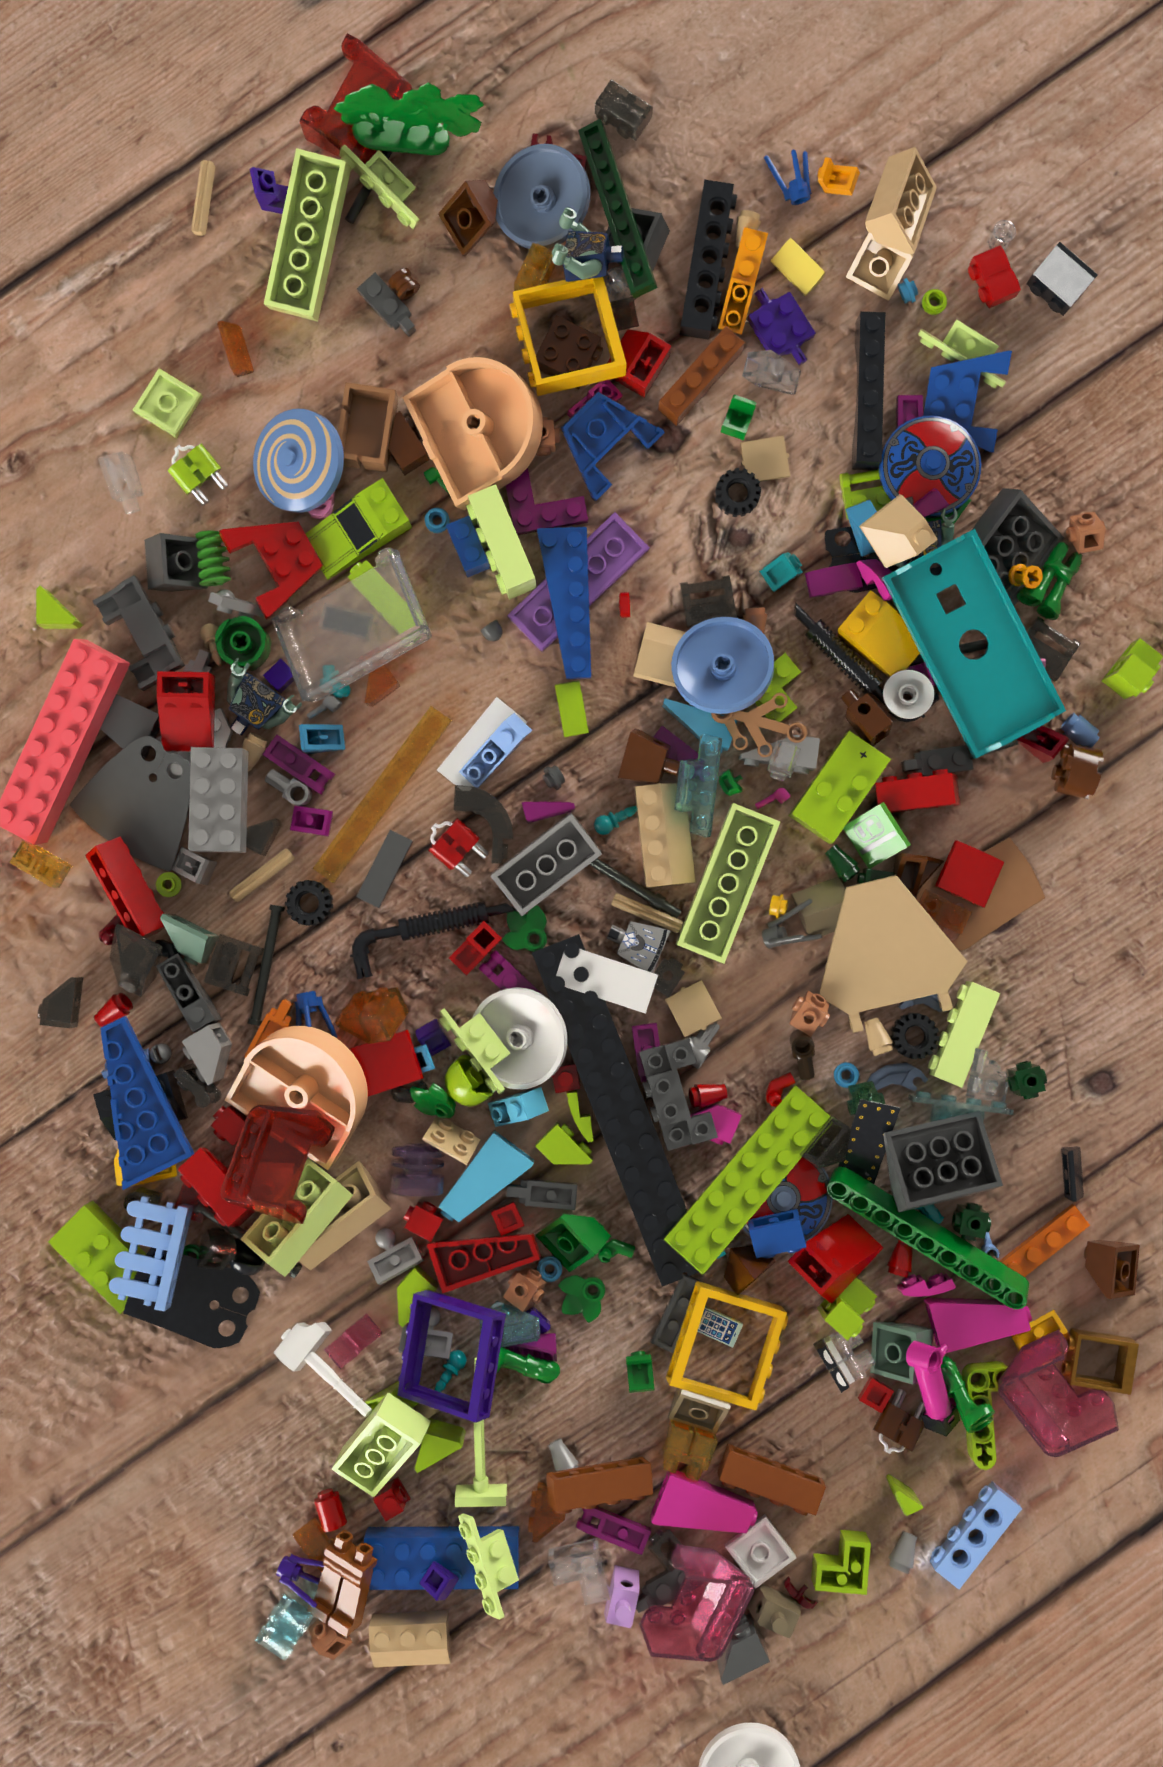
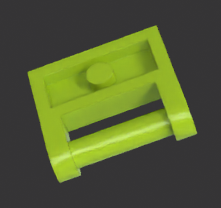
[839,469,891,519]

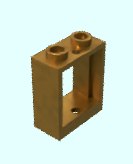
[1061,1328,1139,1395]

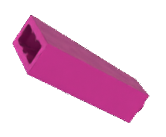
[924,1298,1032,1353]
[650,1467,758,1533]

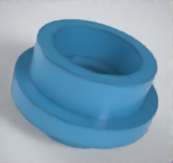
[898,278,918,304]
[424,508,450,533]
[833,1062,859,1088]
[537,1256,562,1282]

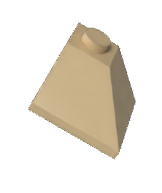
[846,233,914,301]
[859,494,938,568]

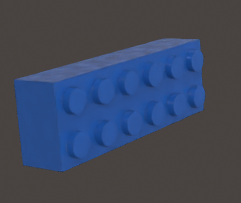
[364,1526,520,1590]

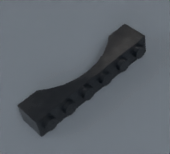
[852,311,886,470]

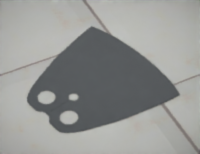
[70,736,190,871]

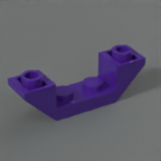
[250,167,288,214]

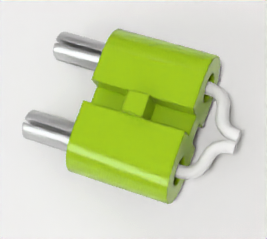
[168,444,228,505]

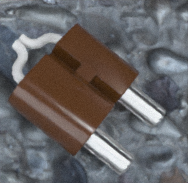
[873,1389,925,1454]

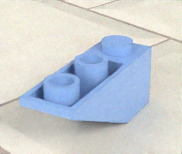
[459,713,532,789]

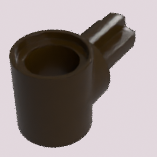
[790,1029,815,1080]

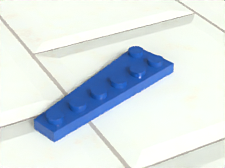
[537,527,591,679]

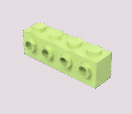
[928,981,1000,1088]

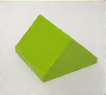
[415,1418,466,1473]

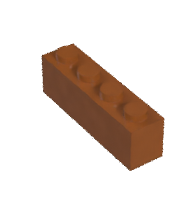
[658,326,745,426]
[717,1444,826,1516]
[546,1456,653,1514]

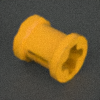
[1008,563,1043,589]

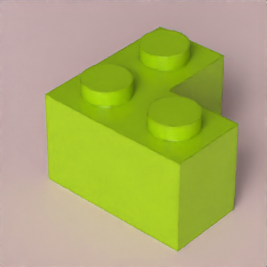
[1101,638,1163,699]
[755,653,801,722]
[817,1277,877,1341]
[811,1530,871,1595]

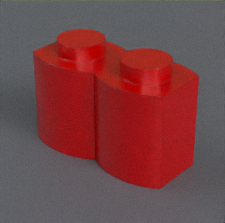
[968,245,1021,309]

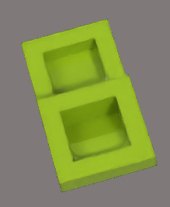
[555,680,589,737]
[567,1090,594,1142]

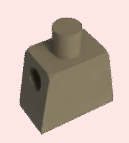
[747,1584,801,1638]

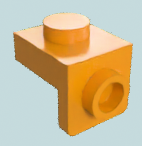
[817,157,860,196]

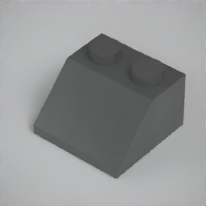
[606,208,670,272]
[144,533,208,592]
[717,1613,770,1685]

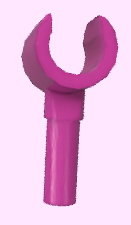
[755,788,791,809]

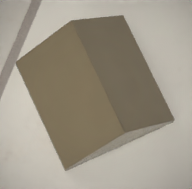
[791,877,845,936]
[668,1388,731,1434]

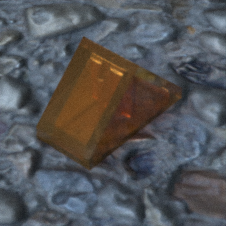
[364,653,400,707]

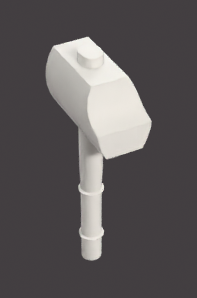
[274,1322,372,1418]

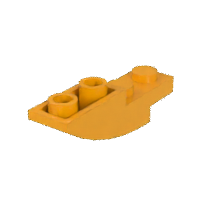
[718,227,768,335]

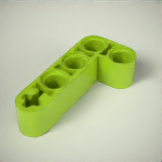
[961,1361,1016,1470]

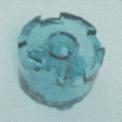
[255,1594,313,1661]

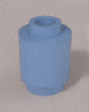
[1060,713,1100,748]

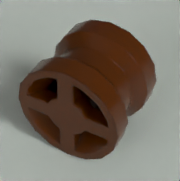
[388,268,420,301]

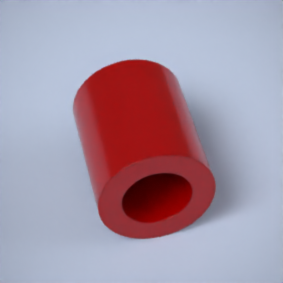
[314,1488,347,1532]

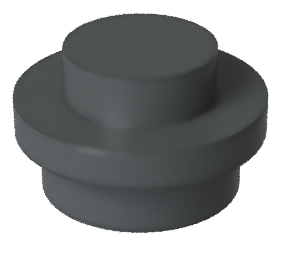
[543,765,565,790]

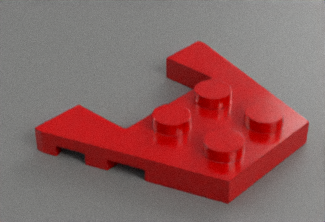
[219,521,323,620]

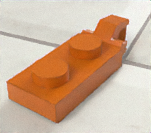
[244,999,294,1058]

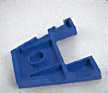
[923,351,1012,453]
[561,392,665,501]

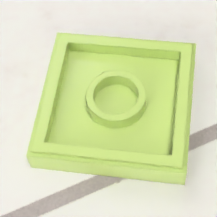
[133,368,203,438]

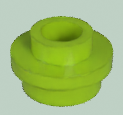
[922,289,947,315]
[156,872,182,897]

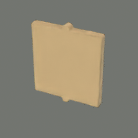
[740,435,790,482]
[665,980,722,1038]

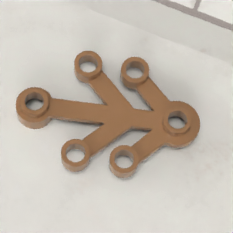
[711,693,807,757]

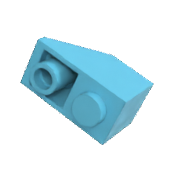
[488,1087,549,1127]

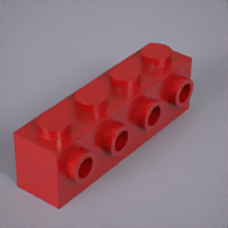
[85,836,165,943]

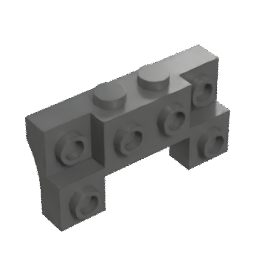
[93,575,185,691]
[638,1038,718,1151]

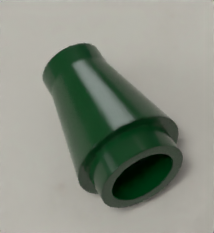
[825,844,861,882]

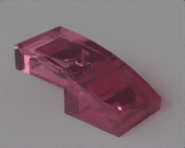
[324,1313,382,1369]

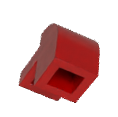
[449,921,502,976]

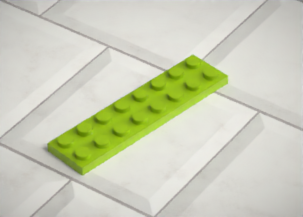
[663,1085,833,1274]

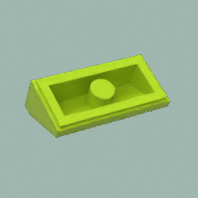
[886,1474,923,1516]

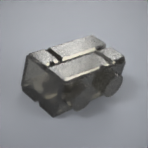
[595,79,653,141]

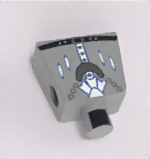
[607,921,670,973]

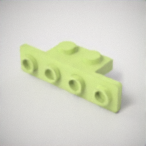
[339,144,419,229]
[918,320,1006,389]
[439,1008,510,1095]
[458,1513,519,1620]

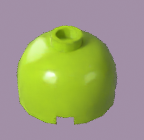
[445,1055,493,1107]

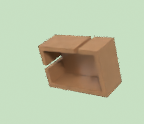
[338,382,399,472]

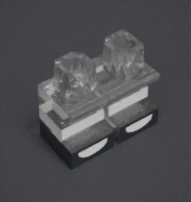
[813,1332,876,1393]

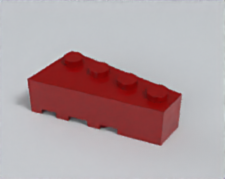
[427,1233,542,1294]

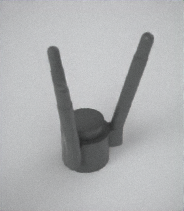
[762,899,822,949]

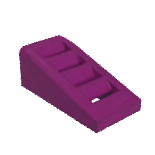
[912,488,949,517]
[522,801,575,823]
[505,1333,557,1362]

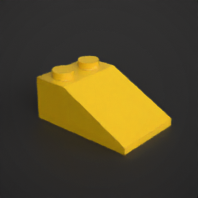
[837,590,920,678]

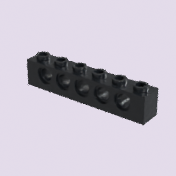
[679,179,737,340]

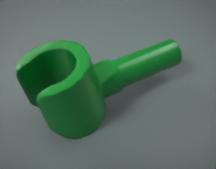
[424,467,450,495]

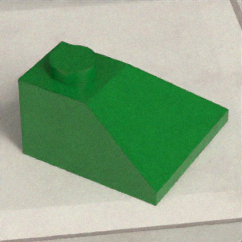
[535,1214,611,1272]

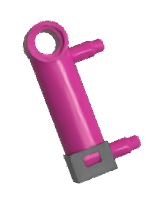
[906,1341,960,1437]

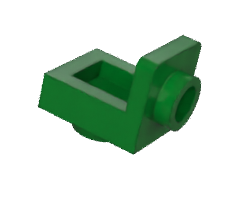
[720,395,757,440]
[626,1351,655,1393]

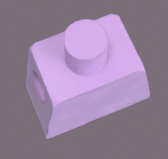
[604,1565,639,1628]

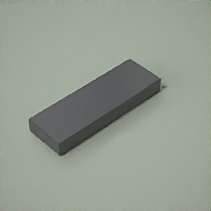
[356,830,413,908]
[651,1273,705,1353]

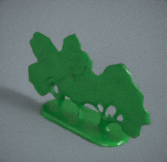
[333,82,484,155]

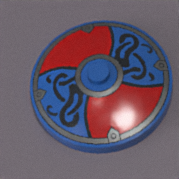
[879,416,981,518]

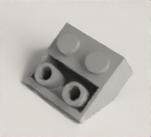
[182,1022,232,1085]

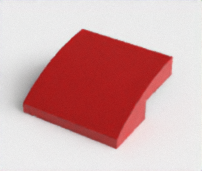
[935,840,1004,908]

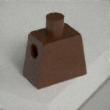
[841,689,893,746]
[618,728,682,783]

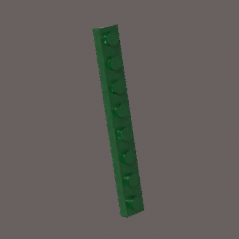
[578,119,658,299]

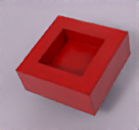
[552,1063,580,1093]
[491,1201,524,1236]
[858,1376,894,1413]

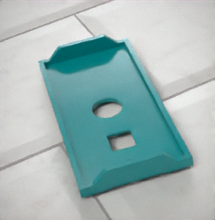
[882,529,1066,759]

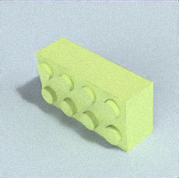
[466,484,536,600]
[241,1158,353,1277]
[332,1393,431,1497]

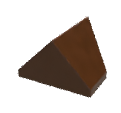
[893,853,944,896]
[724,1245,776,1295]

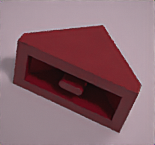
[1015,725,1069,763]

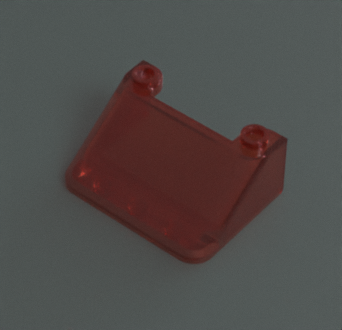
[299,33,413,164]
[220,1105,335,1224]

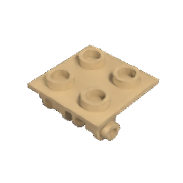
[422,1116,481,1165]

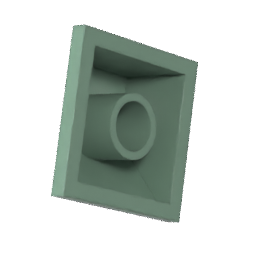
[160,914,220,966]
[870,1321,933,1385]

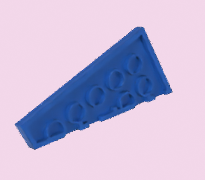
[100,1016,194,1190]

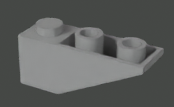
[739,735,820,774]

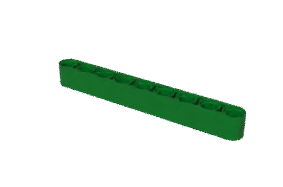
[827,1167,1029,1309]

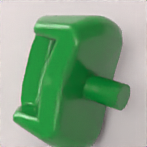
[719,769,743,796]

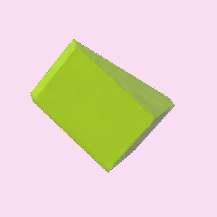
[36,586,83,629]

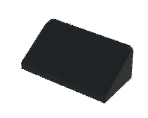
[1061,1146,1084,1202]

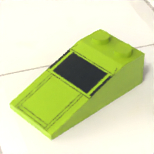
[305,478,412,580]

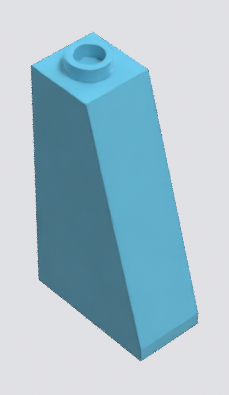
[439,1130,535,1222]

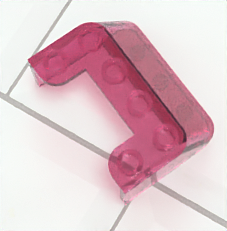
[998,1329,1119,1457]
[639,1545,754,1662]

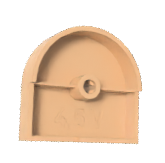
[402,357,543,510]
[225,1026,368,1170]

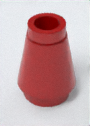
[94,993,133,1027]
[689,1084,728,1109]
[887,1239,913,1278]

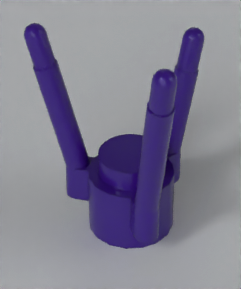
[276,1554,324,1608]

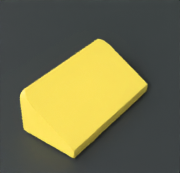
[770,238,825,296]

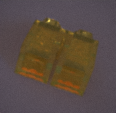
[514,243,556,291]
[9,841,72,888]
[662,1419,718,1481]

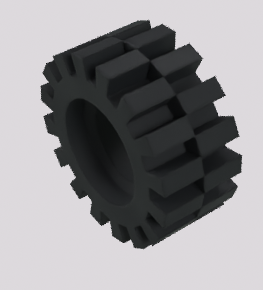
[715,468,761,517]
[285,880,333,926]
[890,1013,940,1059]

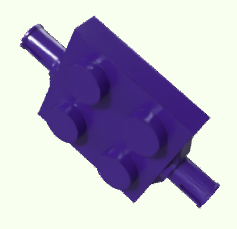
[747,288,816,366]

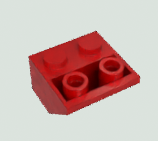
[607,329,672,398]

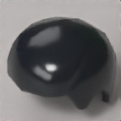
[228,1238,266,1275]

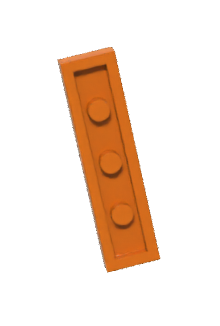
[999,1204,1090,1277]

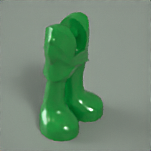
[1017,541,1083,620]
[496,1346,560,1384]
[941,1356,995,1433]

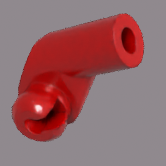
[765,1072,795,1107]

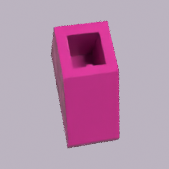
[690,1103,742,1145]

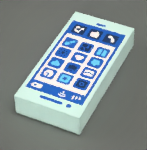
[697,1306,743,1348]

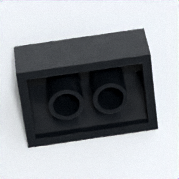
[93,1070,188,1140]

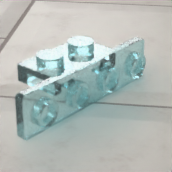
[675,734,722,838]
[908,1091,1014,1122]

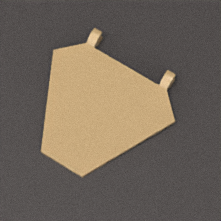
[819,875,968,1033]

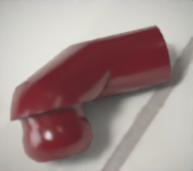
[99,914,123,945]

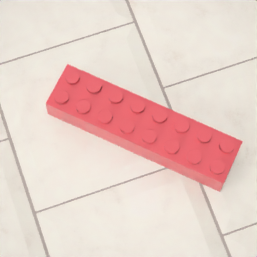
[0,639,130,845]

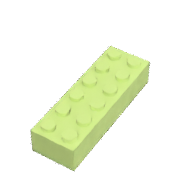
[264,148,351,322]
[675,803,780,964]

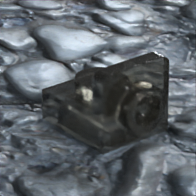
[610,297,639,331]

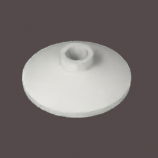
[883,670,934,719]

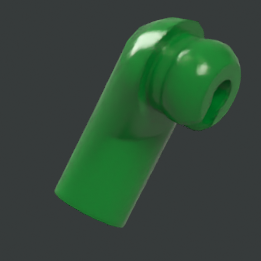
[598,1239,635,1263]

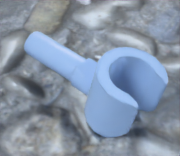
[981,1232,1000,1259]

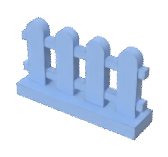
[109,1196,194,1311]

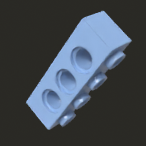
[930,1481,1022,1589]

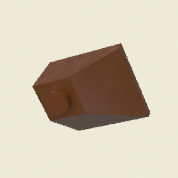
[438,180,498,256]
[1084,1240,1140,1299]

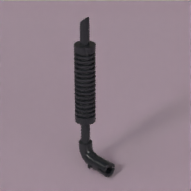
[794,602,940,722]
[350,901,517,979]

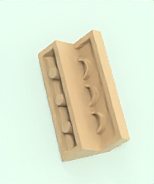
[633,622,686,687]

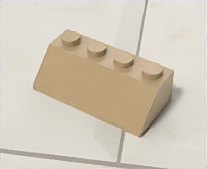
[865,147,937,255]
[634,783,696,888]
[299,1161,392,1270]

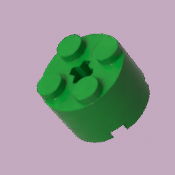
[215,616,271,671]

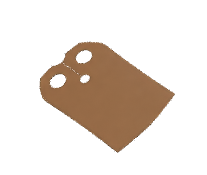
[916,837,1045,951]

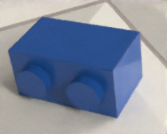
[446,516,490,578]
[748,1209,806,1258]

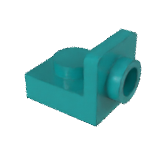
[759,552,803,592]

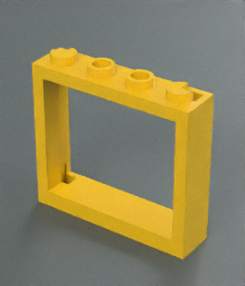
[509,277,626,396]
[665,1281,788,1410]

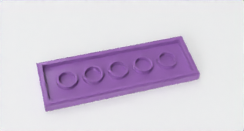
[507,512,650,652]

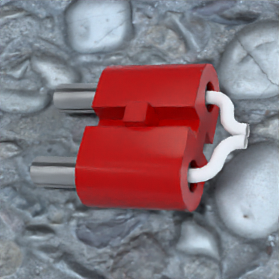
[428,818,489,877]

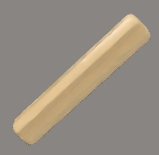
[191,160,215,236]
[229,849,295,902]
[611,894,683,933]

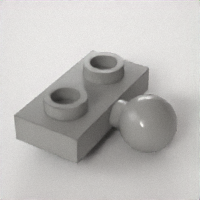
[208,589,264,619]
[367,1228,425,1285]
[399,1307,453,1360]

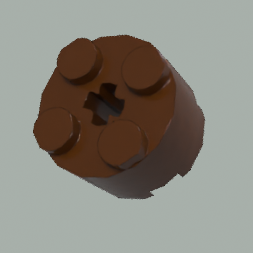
[1051,744,1104,799]

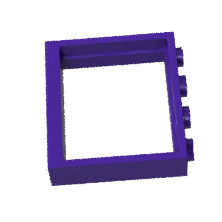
[397,1290,506,1423]

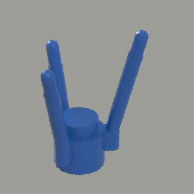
[764,149,812,205]
[294,991,338,1038]

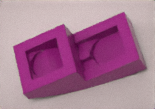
[805,562,863,598]

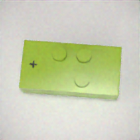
[788,730,891,844]
[48,1201,146,1314]

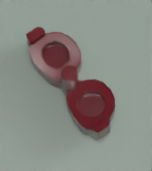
[783,1576,818,1609]

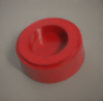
[619,592,630,618]

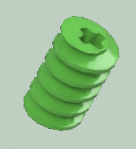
[195,530,231,586]

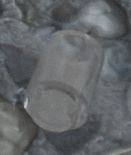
[767,741,801,781]

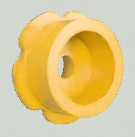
[769,894,788,919]

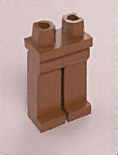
[307,1530,378,1638]

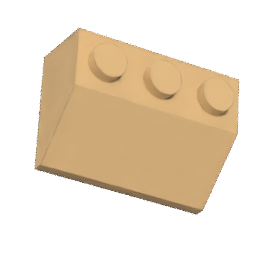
[369,1610,451,1667]

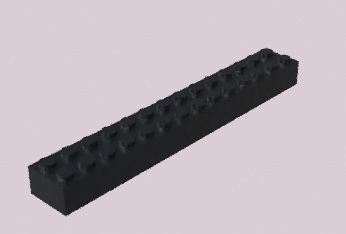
[532,934,709,1287]

